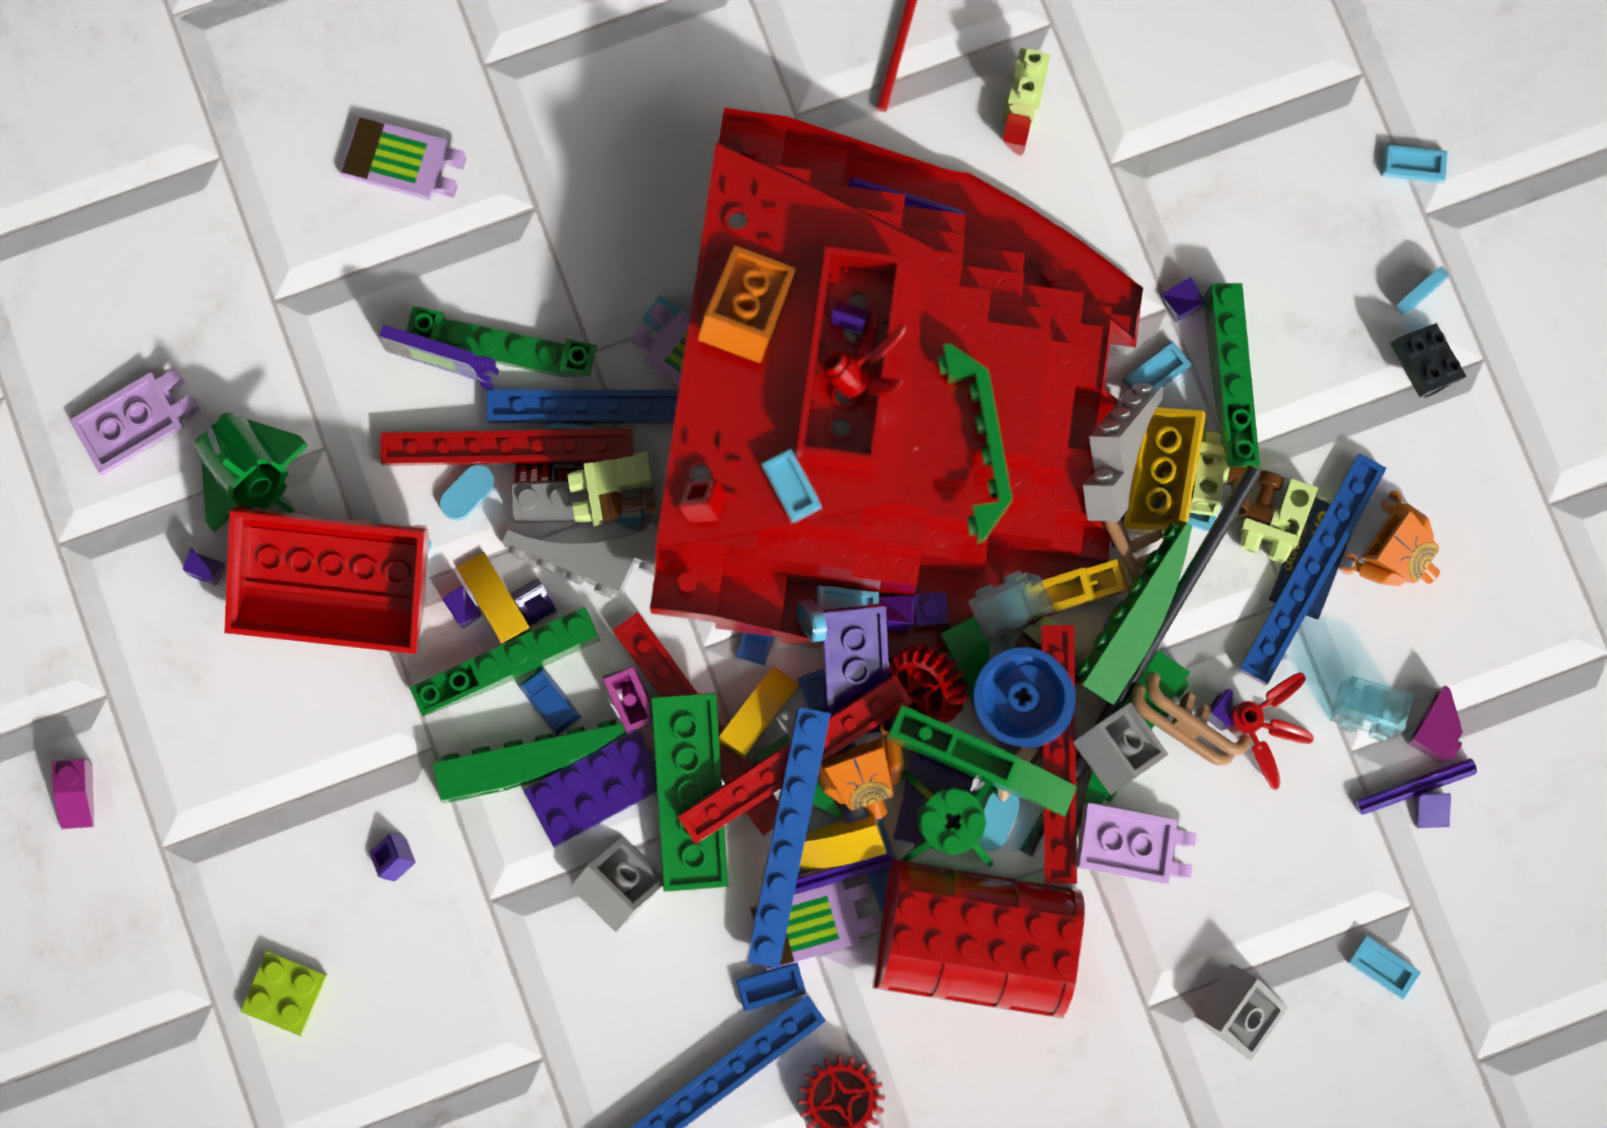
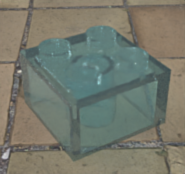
[968,571,1055,637]
[1330,676,1414,742]

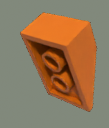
[698,246,796,363]

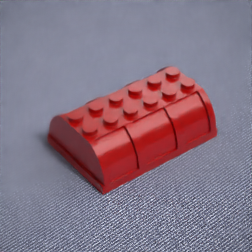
[224,505,429,654]
[872,859,1085,1019]

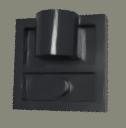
[1390,323,1467,398]

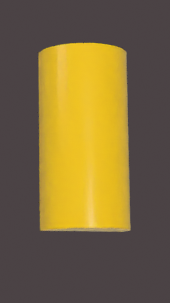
[1123,407,1206,539]

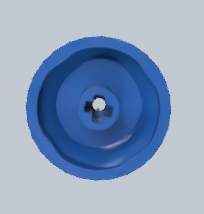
[974,648,1076,748]

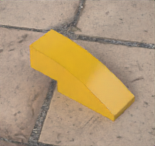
[456,552,531,644]
[1024,559,1129,617]
[719,666,799,759]
[799,815,886,871]

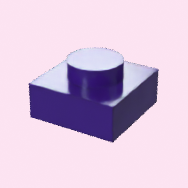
[914,592,949,628]

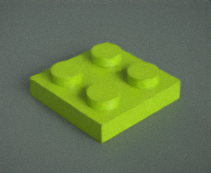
[240,951,328,1037]

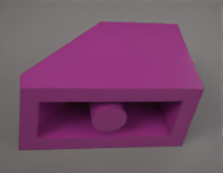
[602,665,652,732]
[1407,685,1463,763]
[52,759,95,830]

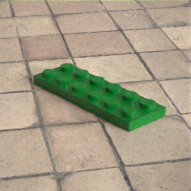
[650,693,728,892]

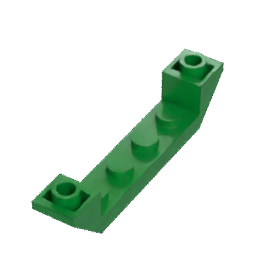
[406,306,597,377]
[937,343,1012,543]

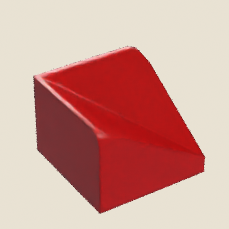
[1003,113,1032,156]
[679,479,726,522]

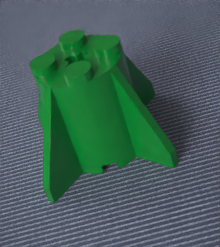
[194,413,308,532]
[898,769,994,868]

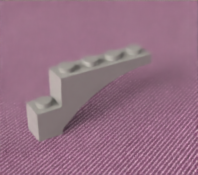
[1083,383,1164,521]
[502,523,659,598]

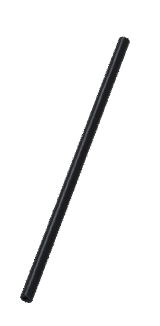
[1019,465,1262,858]

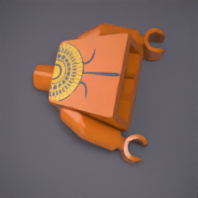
[1339,491,1440,586]
[818,722,904,820]

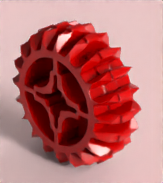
[889,643,968,724]
[797,1055,885,1128]

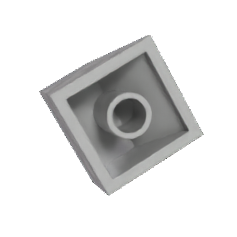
[1073,702,1169,795]
[570,837,663,932]
[1194,964,1288,1060]

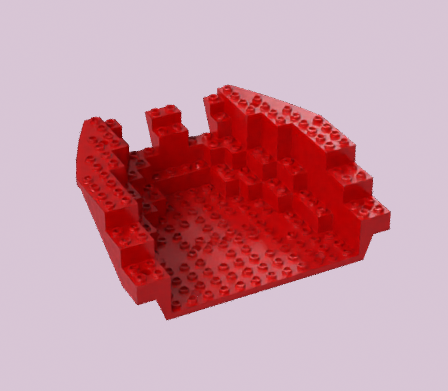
[650,108,1143,659]

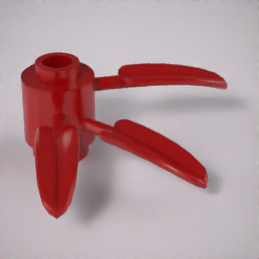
[822,307,906,398]
[1228,672,1314,790]

